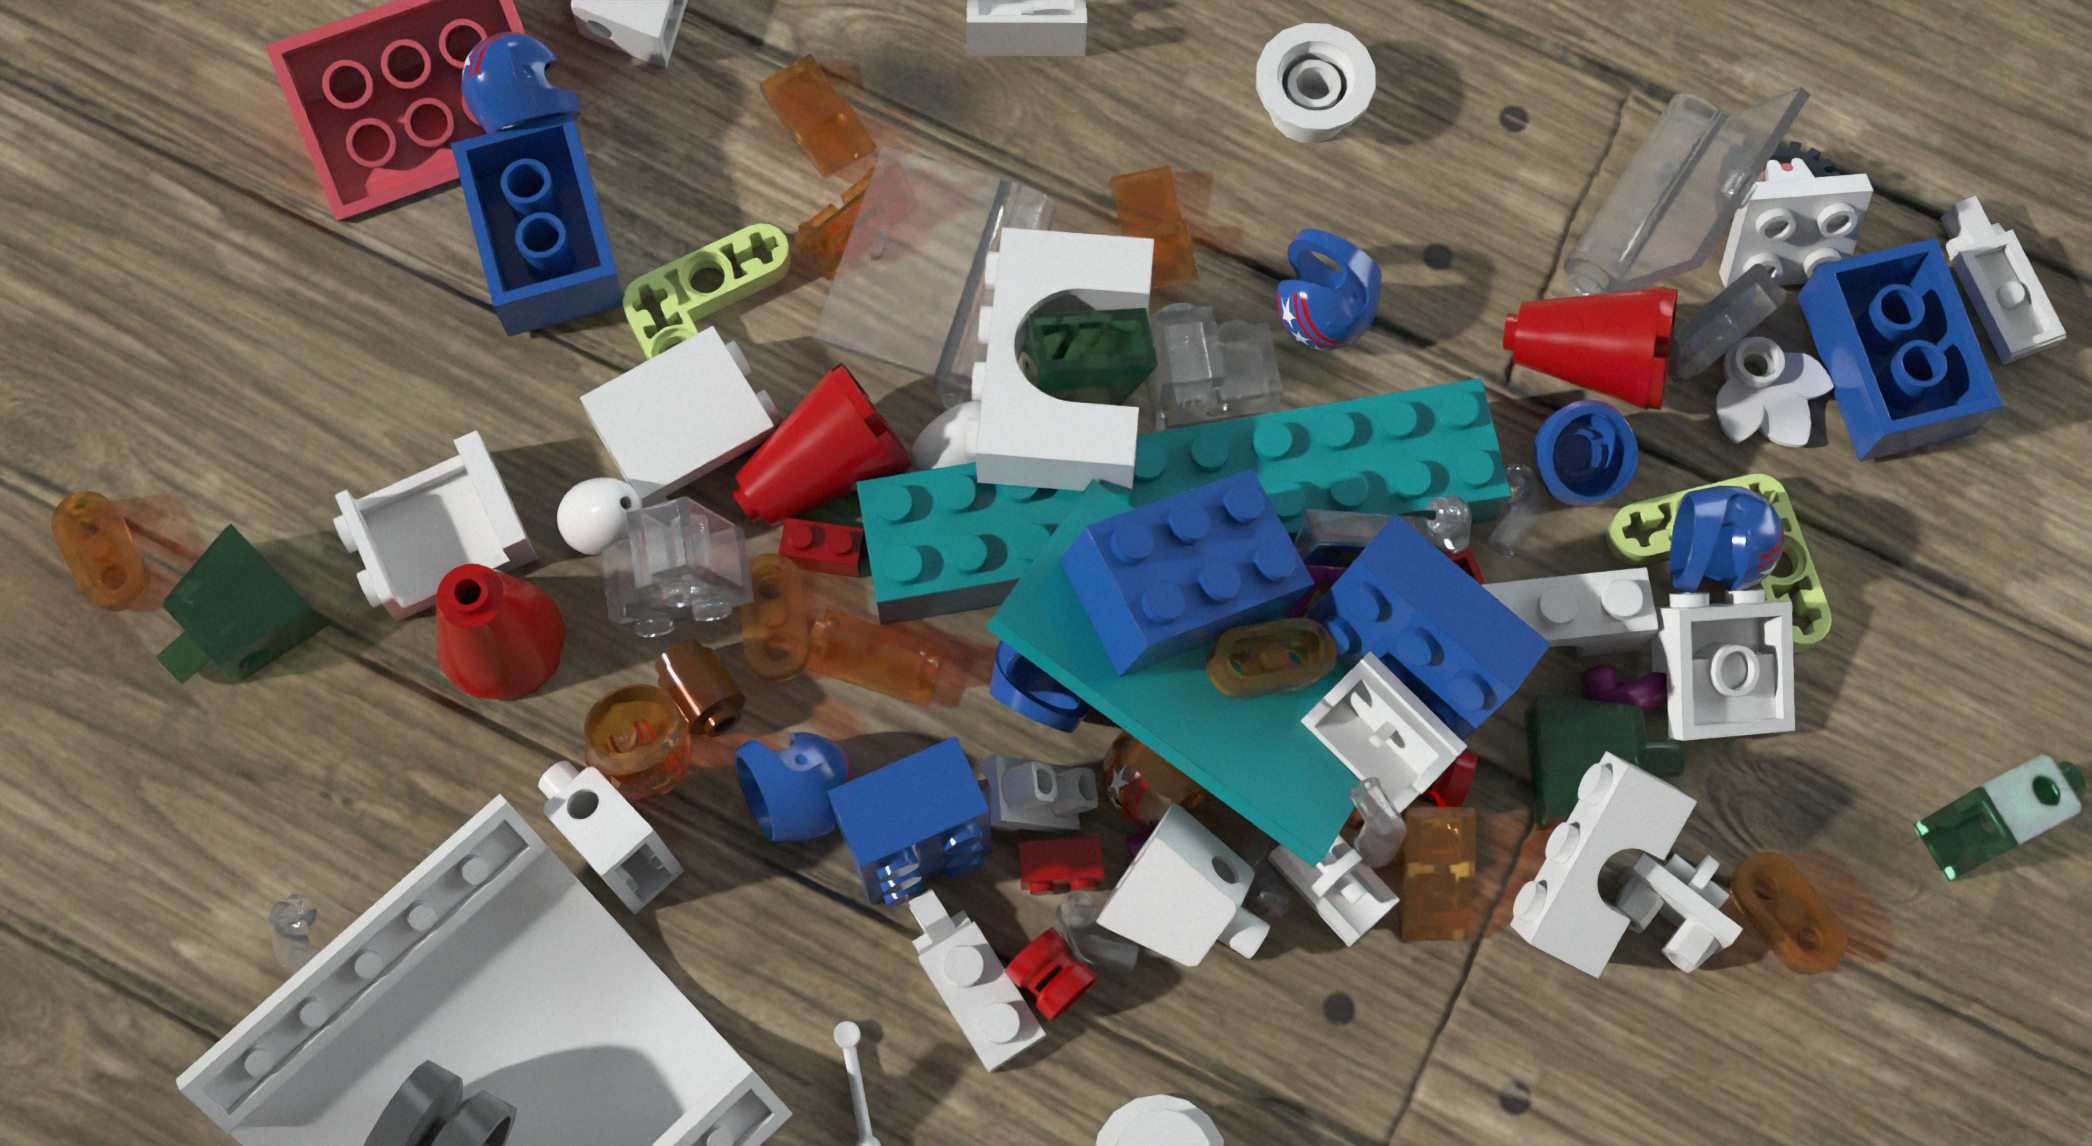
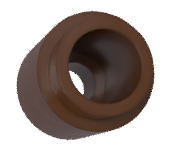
[655,639,746,737]

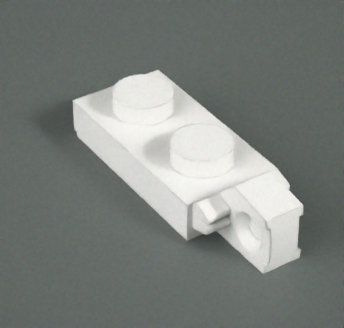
[1941,196,2066,365]
[908,888,1046,1074]

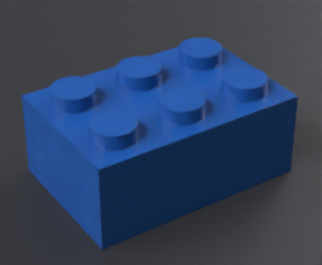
[451,111,625,337]
[1797,238,2004,462]
[1060,469,1315,677]
[1299,513,1551,741]
[827,736,992,907]

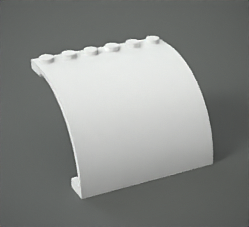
[175,794,793,1146]

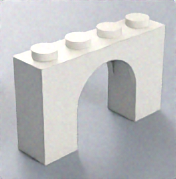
[965,227,1154,495]

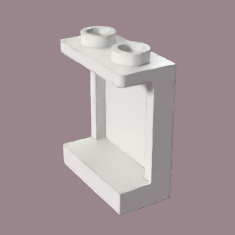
[580,326,782,521]
[333,430,538,622]

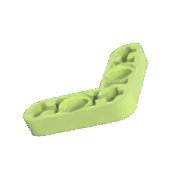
[622,223,791,360]
[1606,474,1832,653]

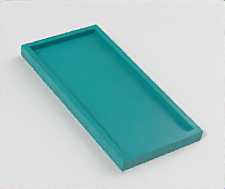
[985,479,1366,867]

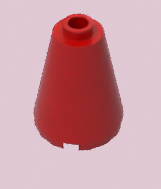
[1503,286,1678,411]
[732,362,914,526]
[435,564,565,702]

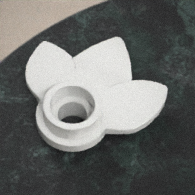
[1715,337,1834,448]

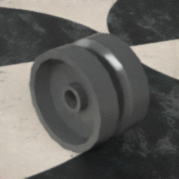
[363,1060,517,1146]

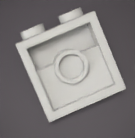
[1651,588,1795,741]

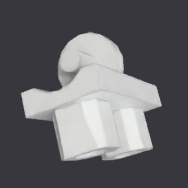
[980,755,1098,834]
[1267,834,1400,947]
[1613,853,1743,973]

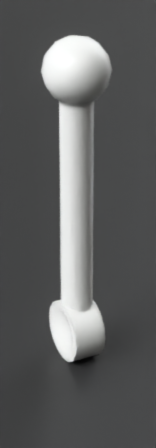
[834,1021,881,1146]

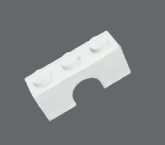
[1481,567,1659,657]
[1510,751,1697,978]

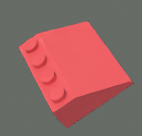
[265,0,525,221]

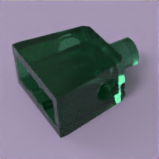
[1022,308,1158,406]
[155,524,327,685]
[1524,695,1685,831]
[1913,754,2086,882]

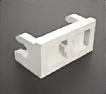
[966,0,1087,56]
[1301,651,1467,816]

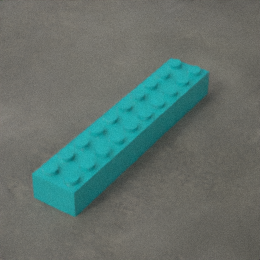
[856,378,1511,625]

